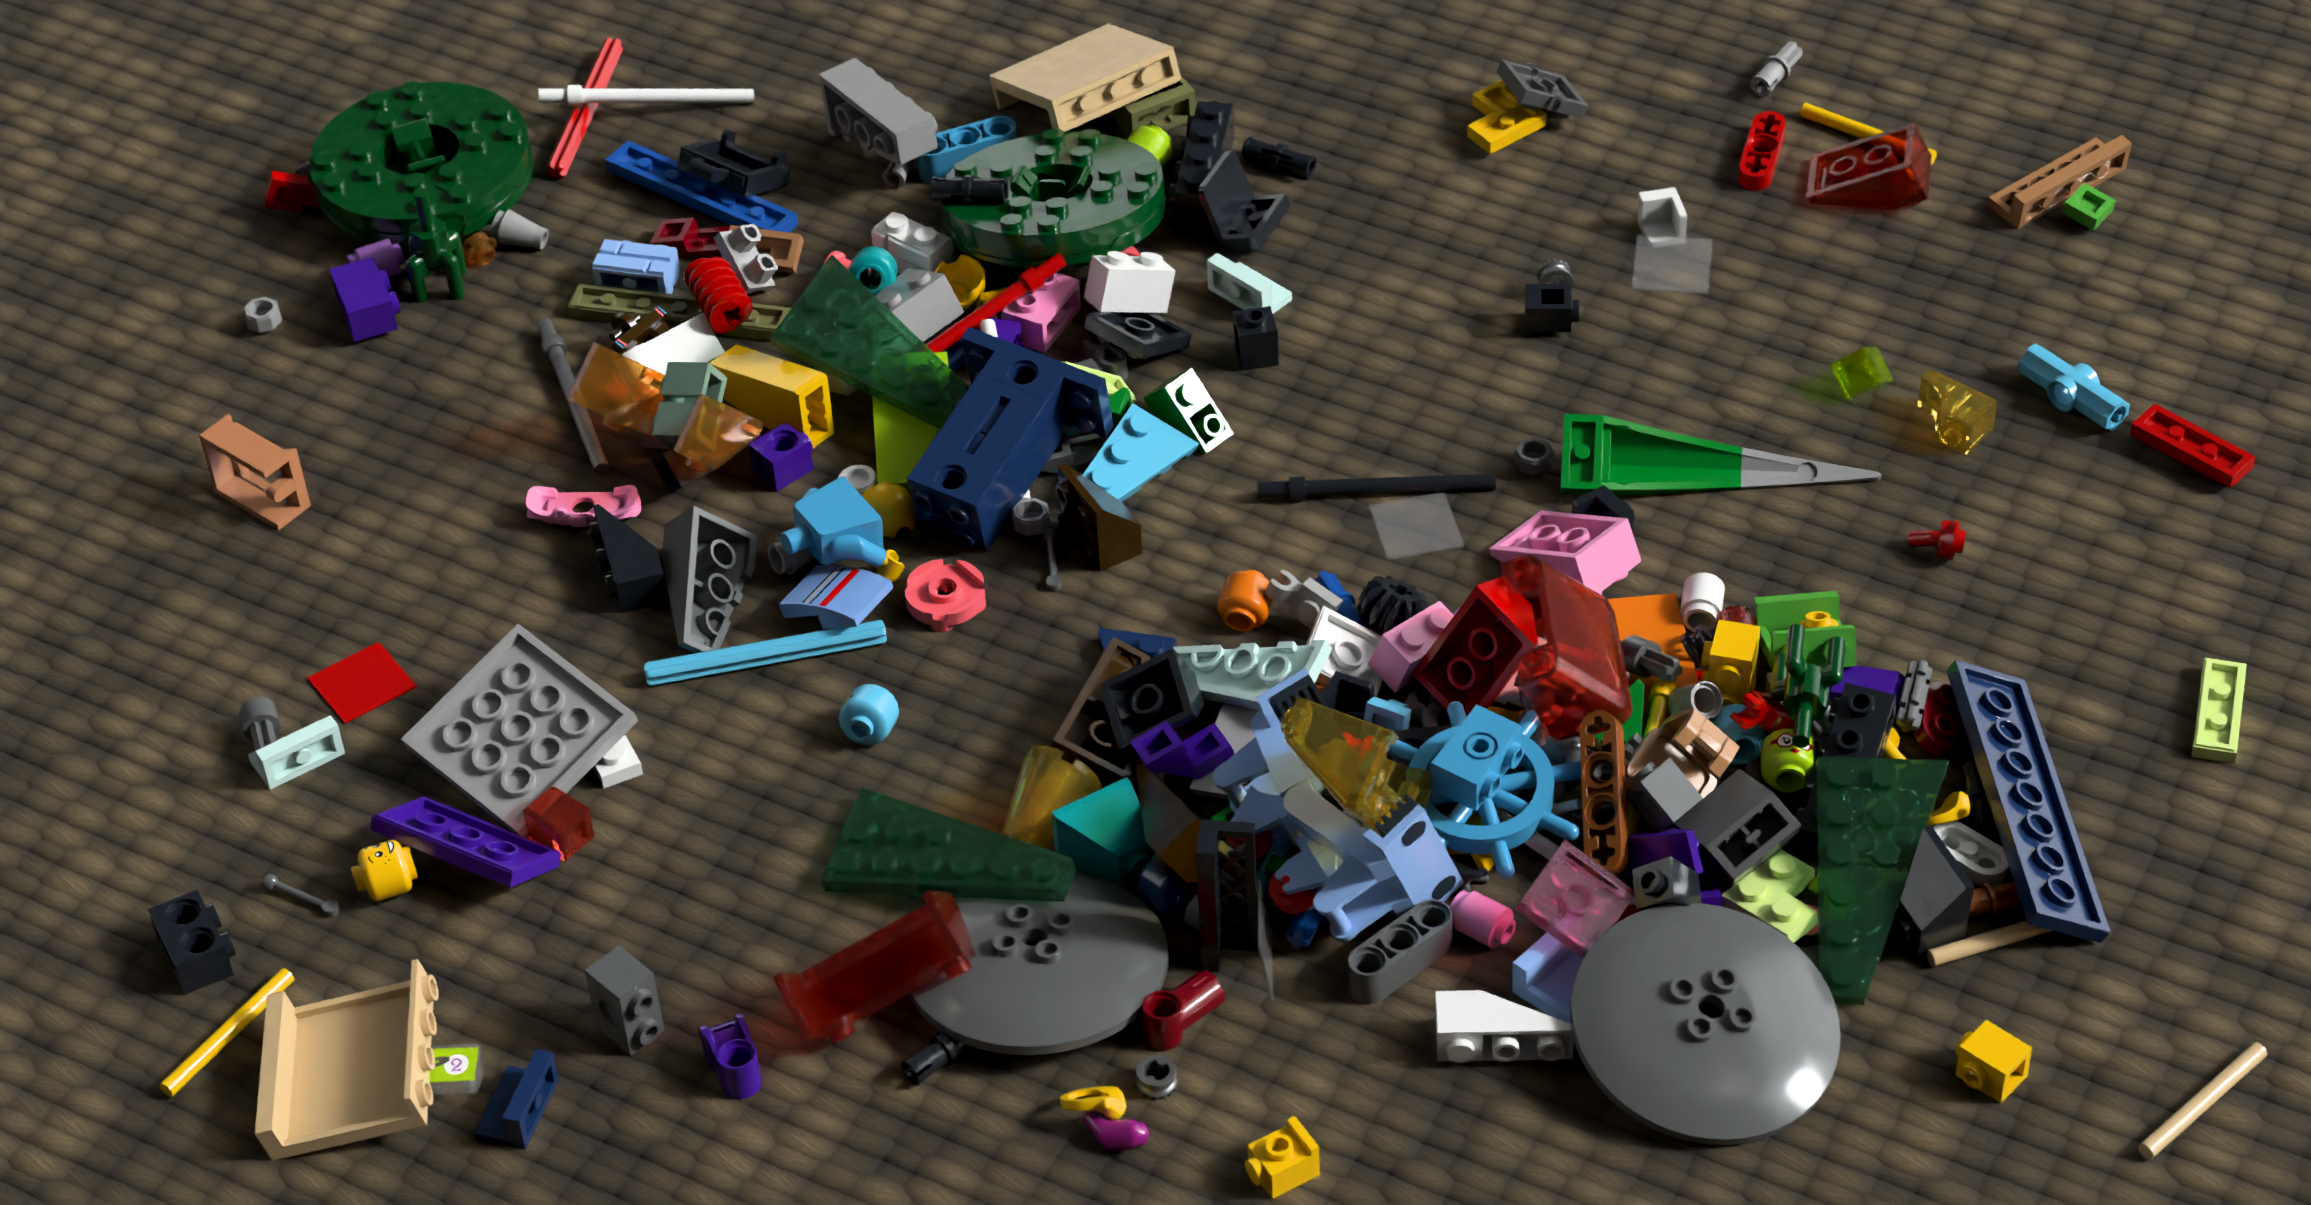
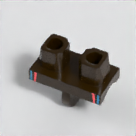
[609,305,672,369]

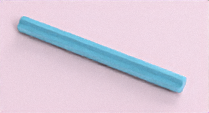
[644,620,887,686]

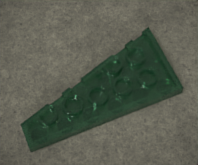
[771,255,970,430]
[1816,757,1949,1005]
[820,788,1076,902]

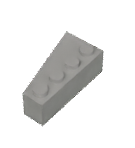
[809,268,964,396]

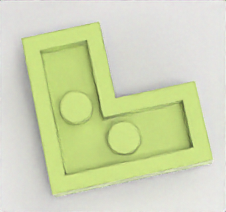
[1722,849,1818,943]

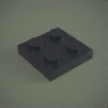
[1084,311,1192,360]

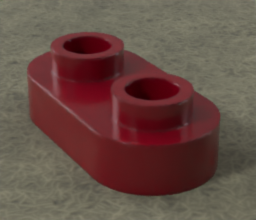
[1913,681,1962,756]

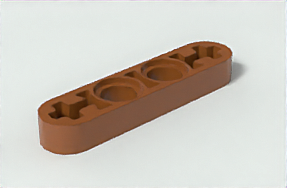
[1580,710,1629,878]

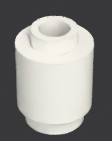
[1680,573,1725,632]

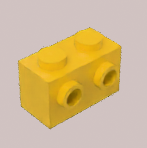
[1701,620,1761,707]

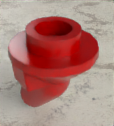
[1908,520,1966,560]

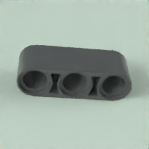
[1348,899,1453,1005]

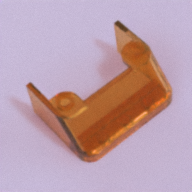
[567,342,765,474]

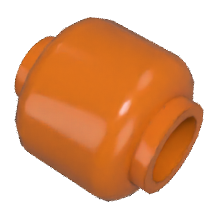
[1217,569,1273,632]

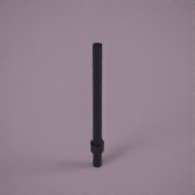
[1257,474,1496,501]

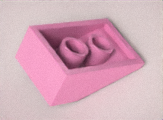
[1489,510,1641,602]

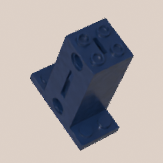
[907,327,1114,552]

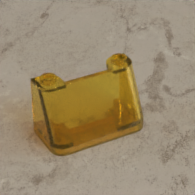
[1281,697,1432,836]

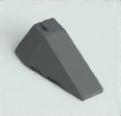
[662,505,757,653]

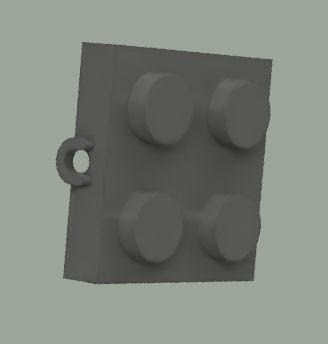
[1496,59,1588,119]

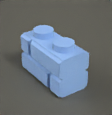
[592,239,680,294]

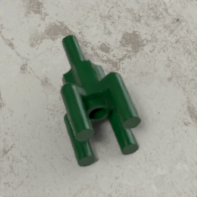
[406,188,467,303]
[1770,624,1846,748]

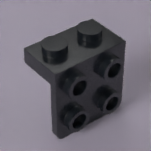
[1198,150,1290,252]

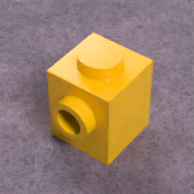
[1955,1020,2032,1103]

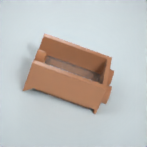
[199,414,311,530]

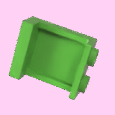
[1754,591,1856,672]

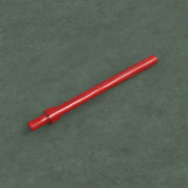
[913,253,1067,354]

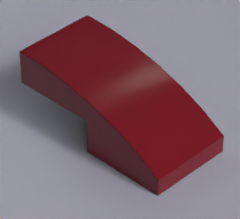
[650,217,730,260]

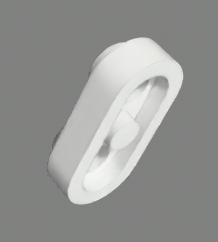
[1933,821,2009,886]

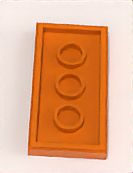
[1594,593,1698,726]

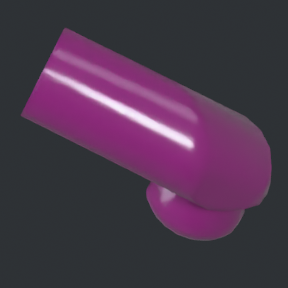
[1082,1110,1149,1151]

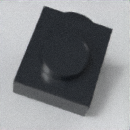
[1572,485,1635,533]

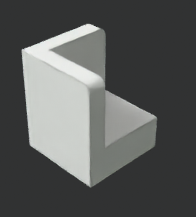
[1638,187,1687,249]

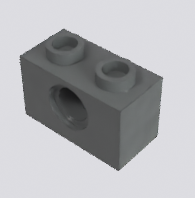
[585,945,665,1056]

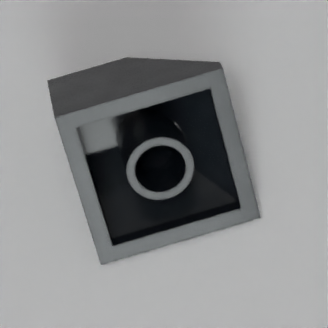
[1099,648,1204,754]
[1894,825,1974,961]

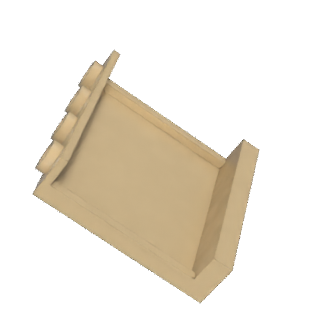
[989,23,1181,132]
[255,959,439,1161]

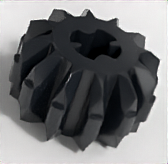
[1357,576,1429,634]

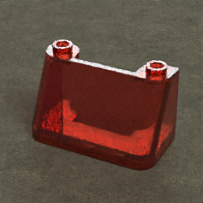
[1500,555,1633,740]

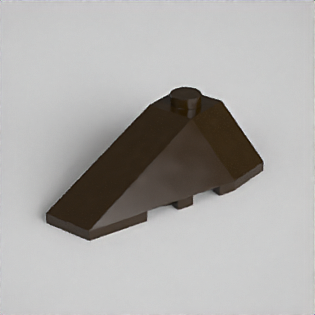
[1038,637,1150,791]
[1136,761,1244,883]

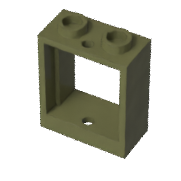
[1107,75,1196,137]

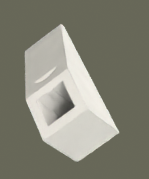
[1435,990,1574,1063]

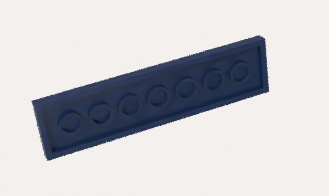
[1946,660,2110,943]

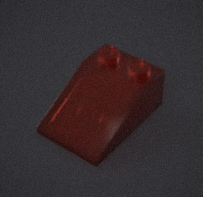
[1806,122,1932,210]

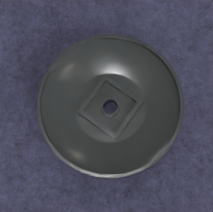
[903,868,1168,1055]
[1570,903,1841,1145]

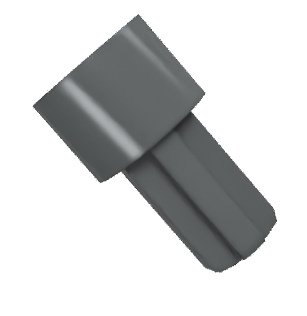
[1616,635,1683,682]
[239,696,280,751]

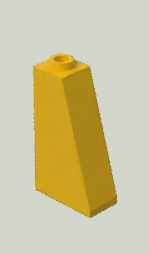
[710,344,834,448]

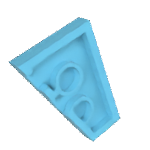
[1083,404,1199,502]

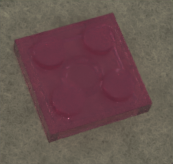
[1515,840,1635,959]

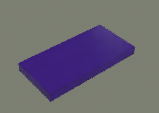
[370,796,561,888]

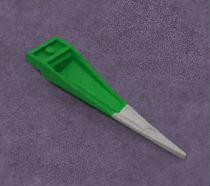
[1561,414,1882,497]

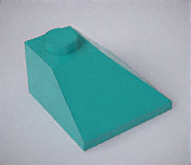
[1052,777,1156,885]

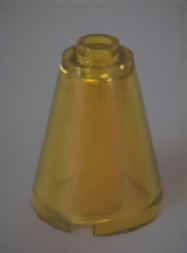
[998,746,1102,868]

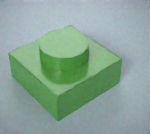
[2062,183,2116,231]

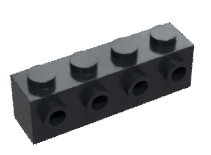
[1169,101,1235,230]
[1795,683,1896,861]

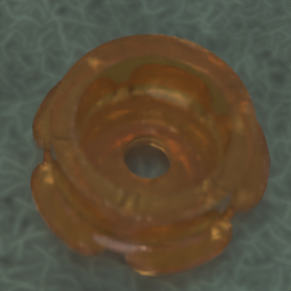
[462,232,497,266]

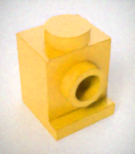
[1245,1116,1320,1199]

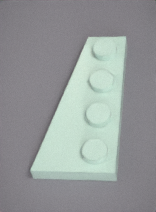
[1172,640,1332,710]

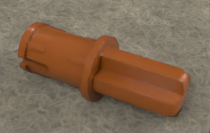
[1969,882,2021,918]

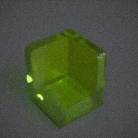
[1830,346,1893,399]

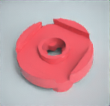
[905,559,986,632]

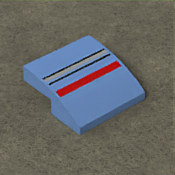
[779,565,894,630]

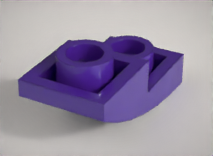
[1627,829,1703,879]

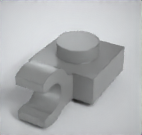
[1265,569,1343,630]

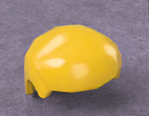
[935,254,986,311]
[861,482,917,538]

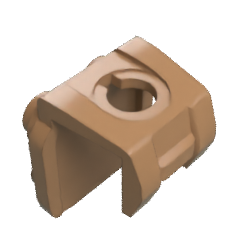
[1625,708,1740,827]

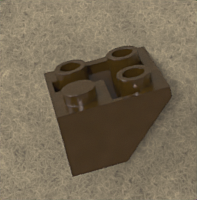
[1055,463,1142,571]

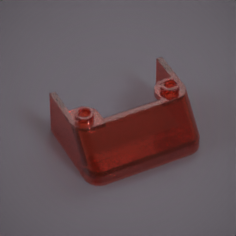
[772,891,976,1044]

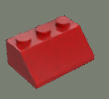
[1411,576,1538,716]

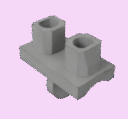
[714,224,778,294]

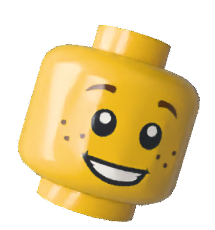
[351,840,418,901]

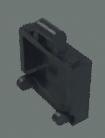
[677,129,791,197]

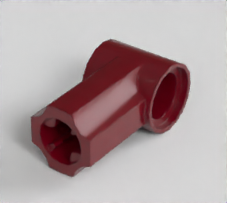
[1142,970,1225,1050]

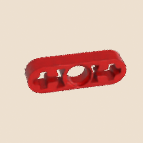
[1738,111,1786,191]

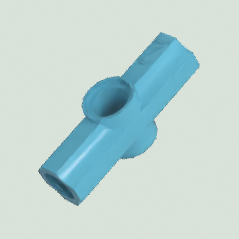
[2018,343,2130,432]

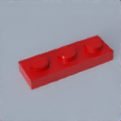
[2130,403,2256,489]

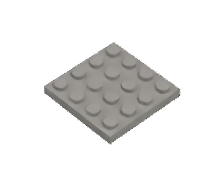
[401,624,638,837]

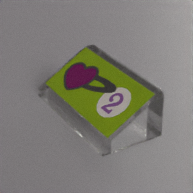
[429,1044,484,1095]

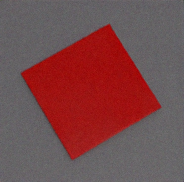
[307,642,417,724]

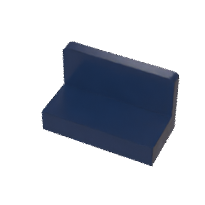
[475,1049,559,1150]

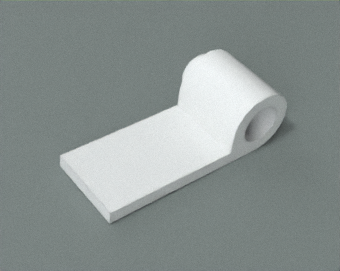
[611,313,724,405]

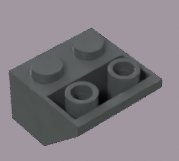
[1673,769,1801,889]

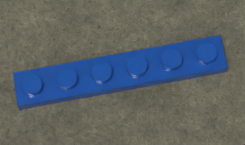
[605,140,798,233]

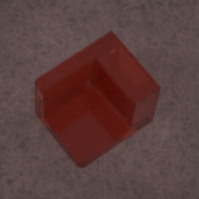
[523,787,595,862]

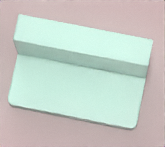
[1207,253,1292,314]
[248,715,345,790]

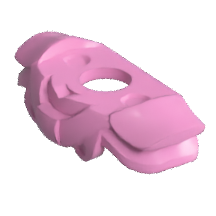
[526,485,641,527]

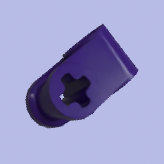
[698,1012,762,1099]

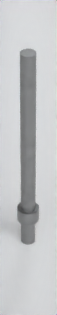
[537,318,609,475]

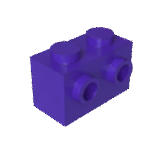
[329,257,401,342]

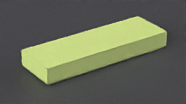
[2191,658,2247,763]

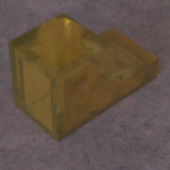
[1918,369,1997,455]

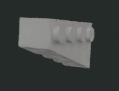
[819,58,938,165]

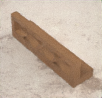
[1987,135,2132,229]

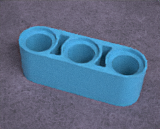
[917,116,1017,184]

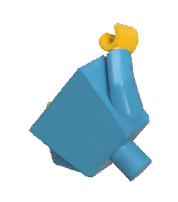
[781,476,905,582]

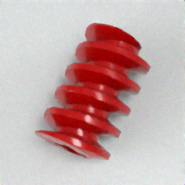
[684,257,753,334]

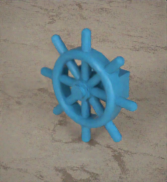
[1370,701,1581,879]

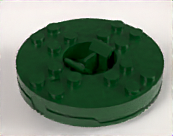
[309,81,533,246]
[941,129,1166,270]

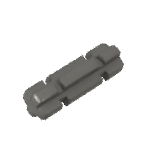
[1895,659,1933,733]

